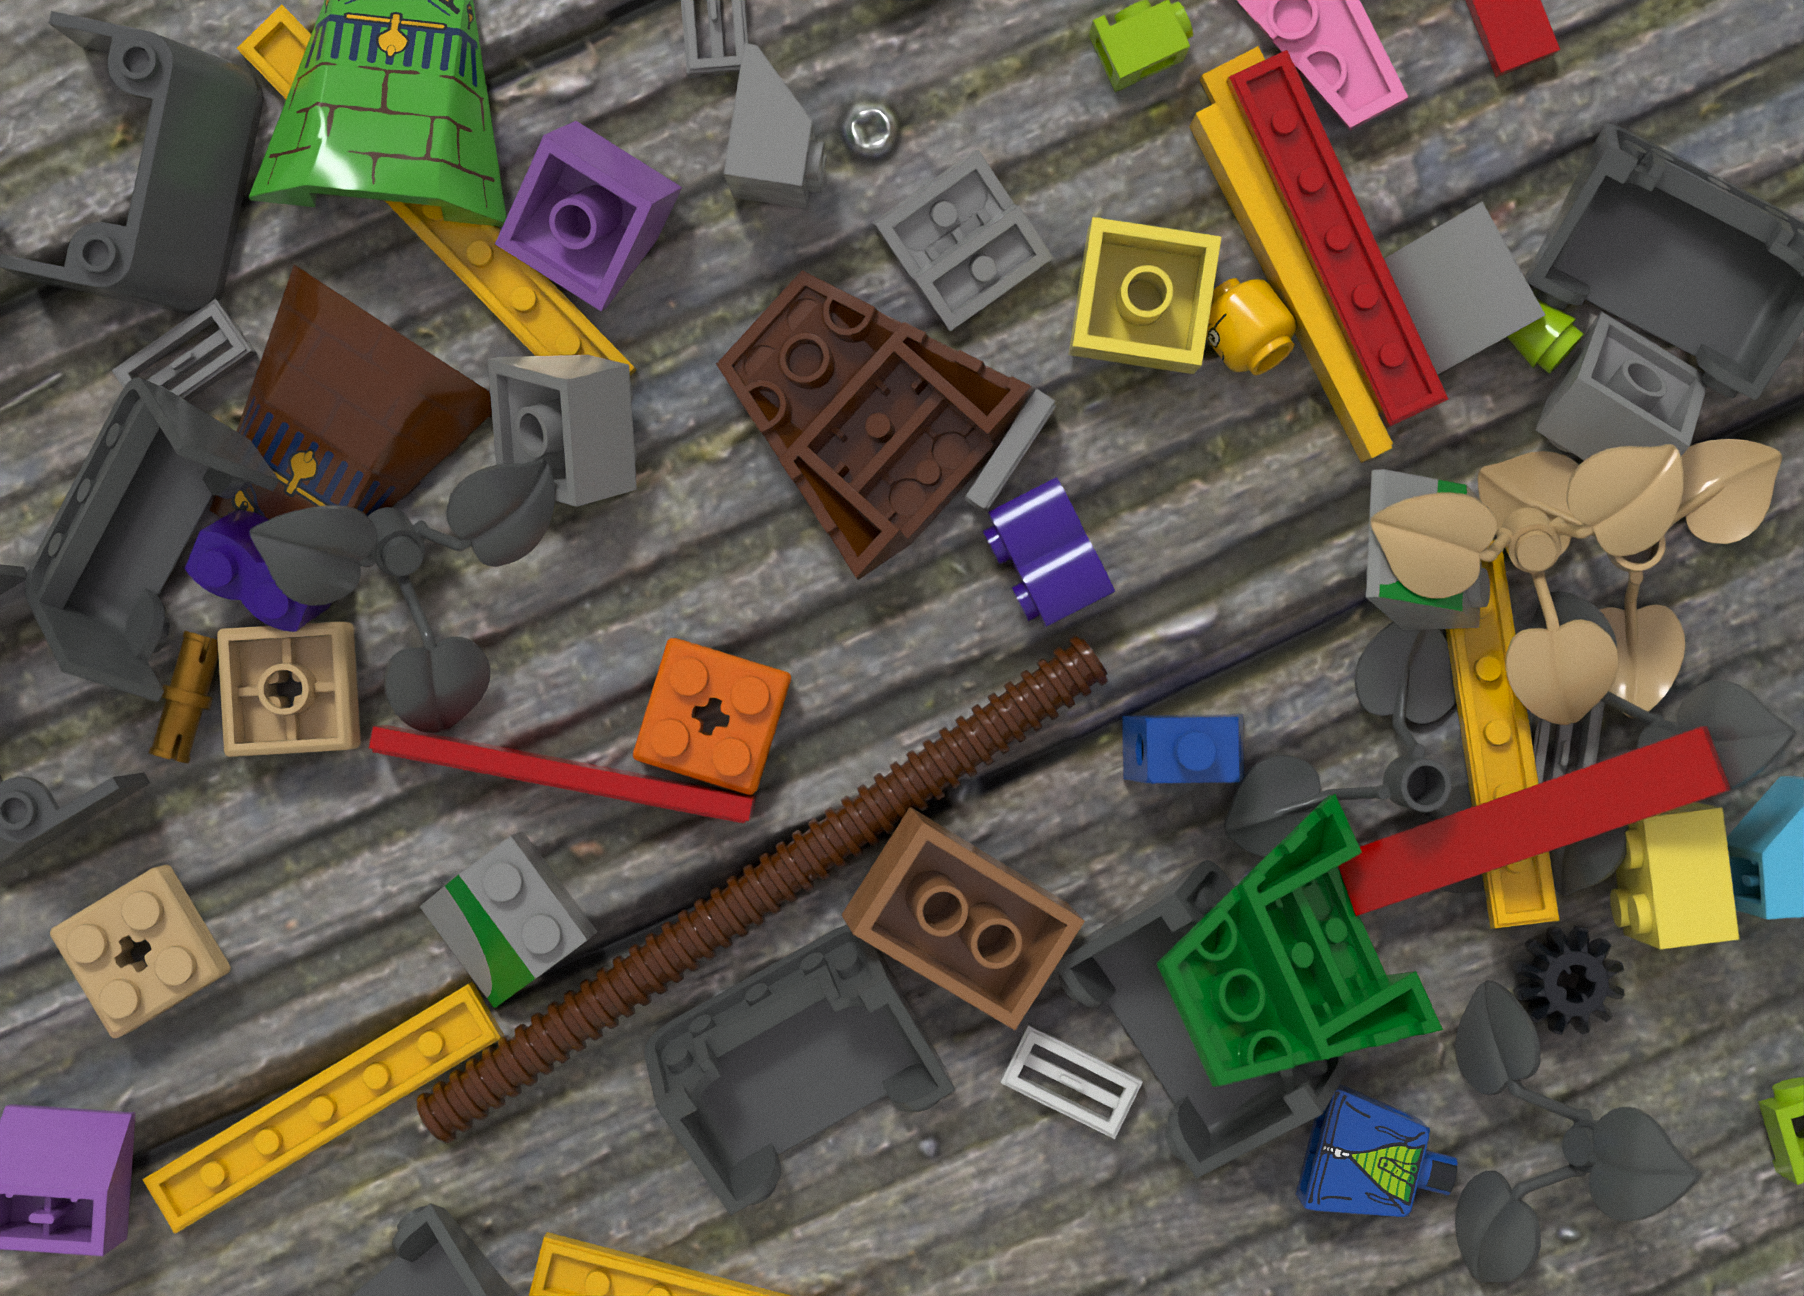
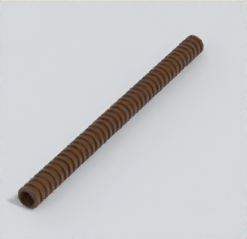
[416,635,1108,1144]

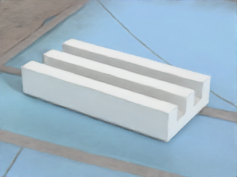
[1000,1023,1143,1139]

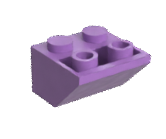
[0,1104,136,1256]

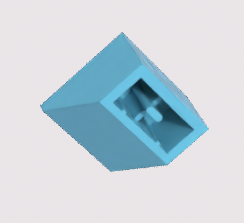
[1726,776,1804,920]

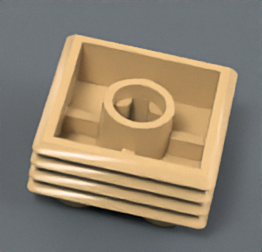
[217,622,361,757]
[50,865,231,1038]

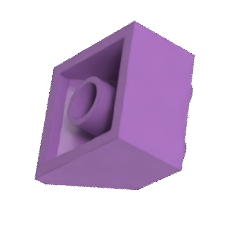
[495,121,682,311]

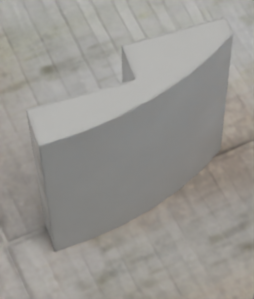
[872,150,1053,331]
[1384,202,1545,375]

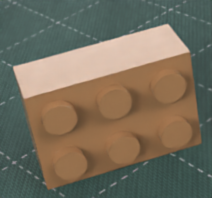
[841,807,1085,1030]

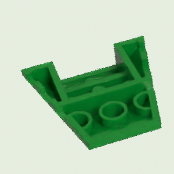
[1156,794,1443,1087]

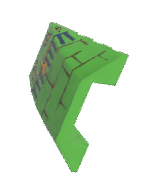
[249,0,507,227]

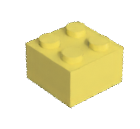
[1068,217,1222,374]
[1610,802,1739,949]

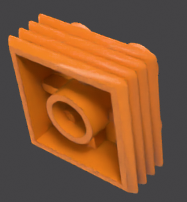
[633,638,791,795]

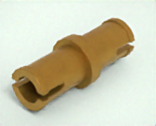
[148,631,218,764]

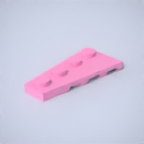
[1236,0,1409,131]

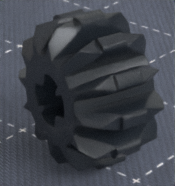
[1513,926,1625,1035]

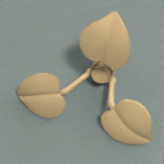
[1478,439,1782,718]
[1370,444,1684,725]

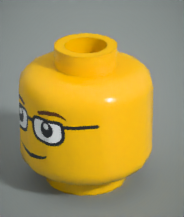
[1206,278,1297,375]

